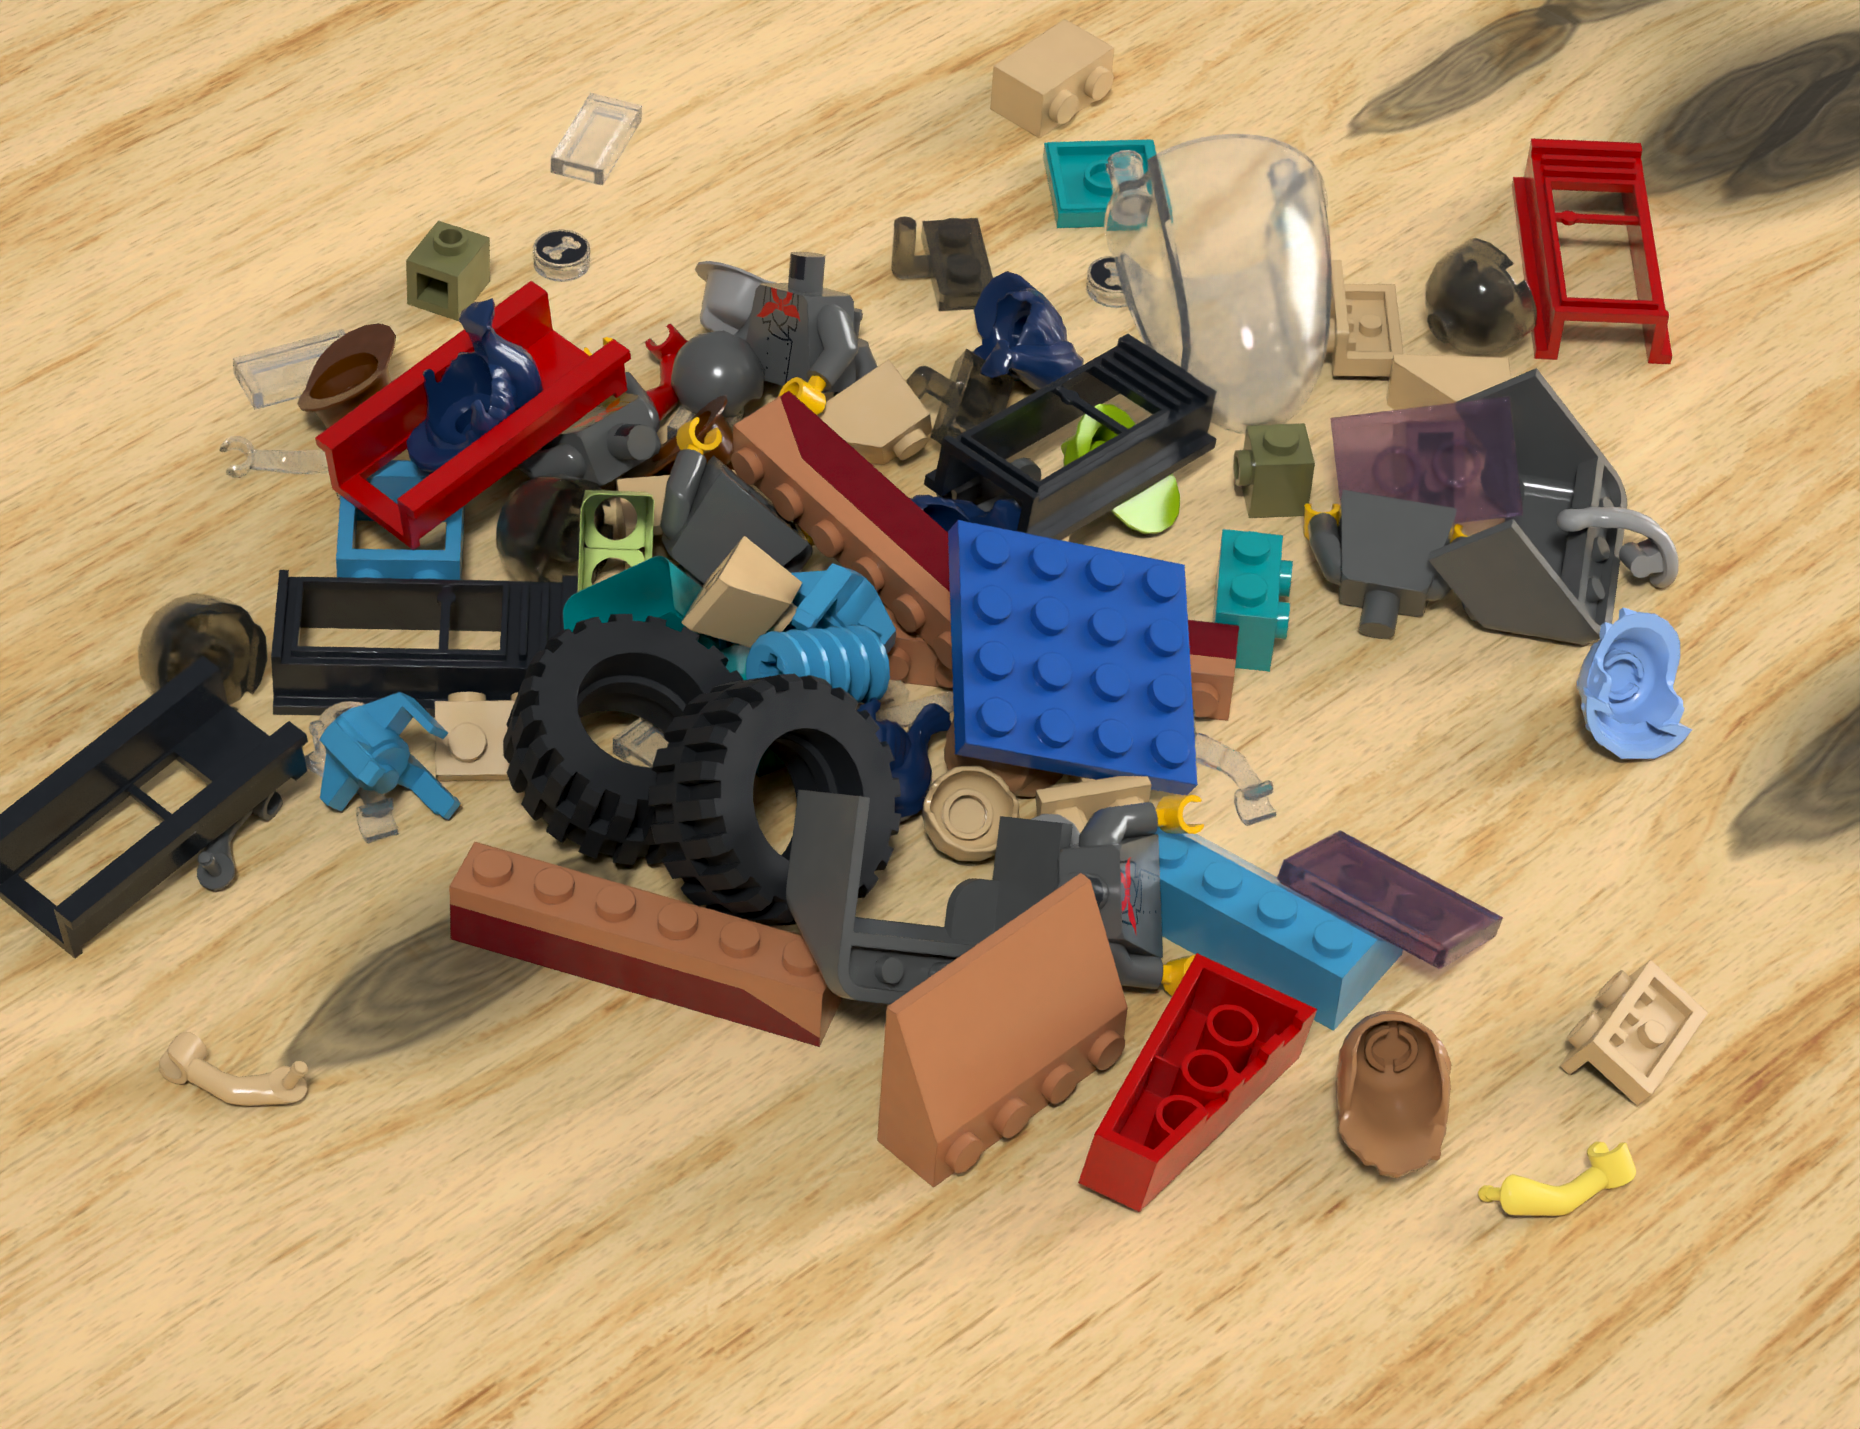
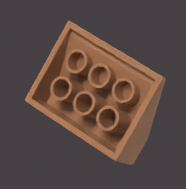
[877,873,1128,1188]

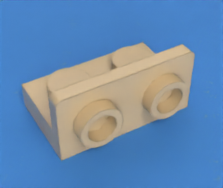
[1560,960,1708,1105]

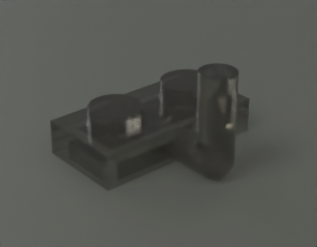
[891,216,993,311]
[906,349,1015,444]

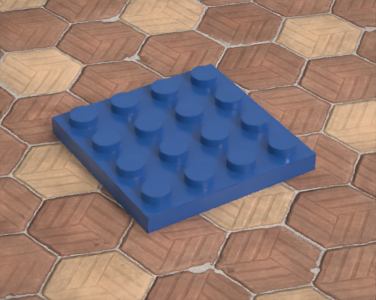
[948,520,1198,795]

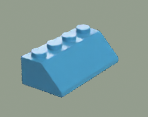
[1155,827,1404,1031]

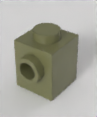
[406,221,490,321]
[1233,423,1315,518]

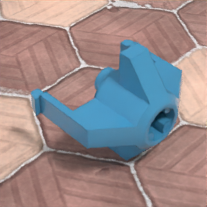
[791,563,896,654]
[319,692,461,820]

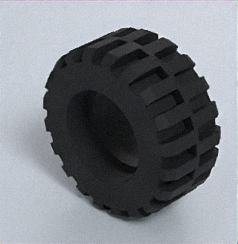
[503,614,743,865]
[648,673,901,927]

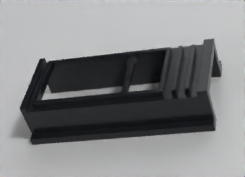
[924,334,1218,540]
[271,570,578,718]
[0,656,308,959]

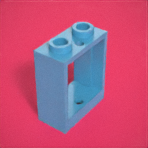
[336,460,465,580]

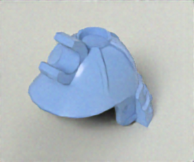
[1576,607,1692,759]

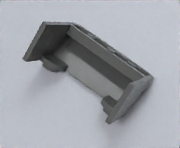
[1428,368,1628,645]
[786,790,1073,1004]

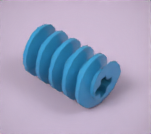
[746,625,890,704]

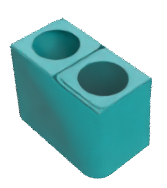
[563,556,719,649]

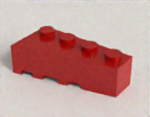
[1078,953,1317,1212]

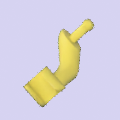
[1478,1142,1636,1216]

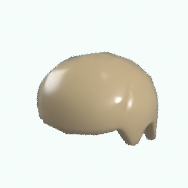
[922,766,1019,861]

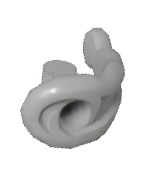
[1557,506,1678,588]

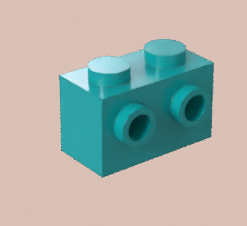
[1212,529,1293,672]

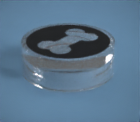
[533,229,590,282]
[1086,256,1144,308]

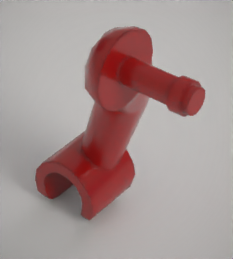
[645,323,688,422]

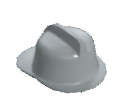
[695,261,776,335]

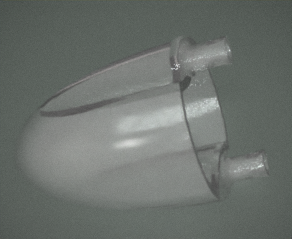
[1104,134,1332,435]

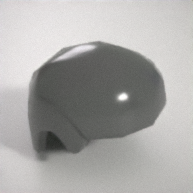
[671,330,765,417]

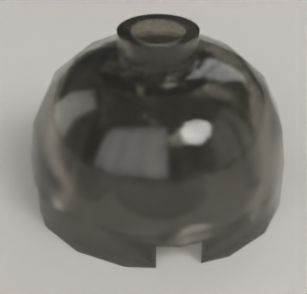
[1425,238,1537,356]
[496,473,613,584]
[137,593,268,711]

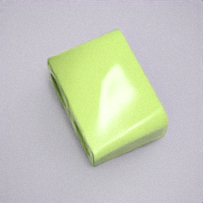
[578,490,654,592]

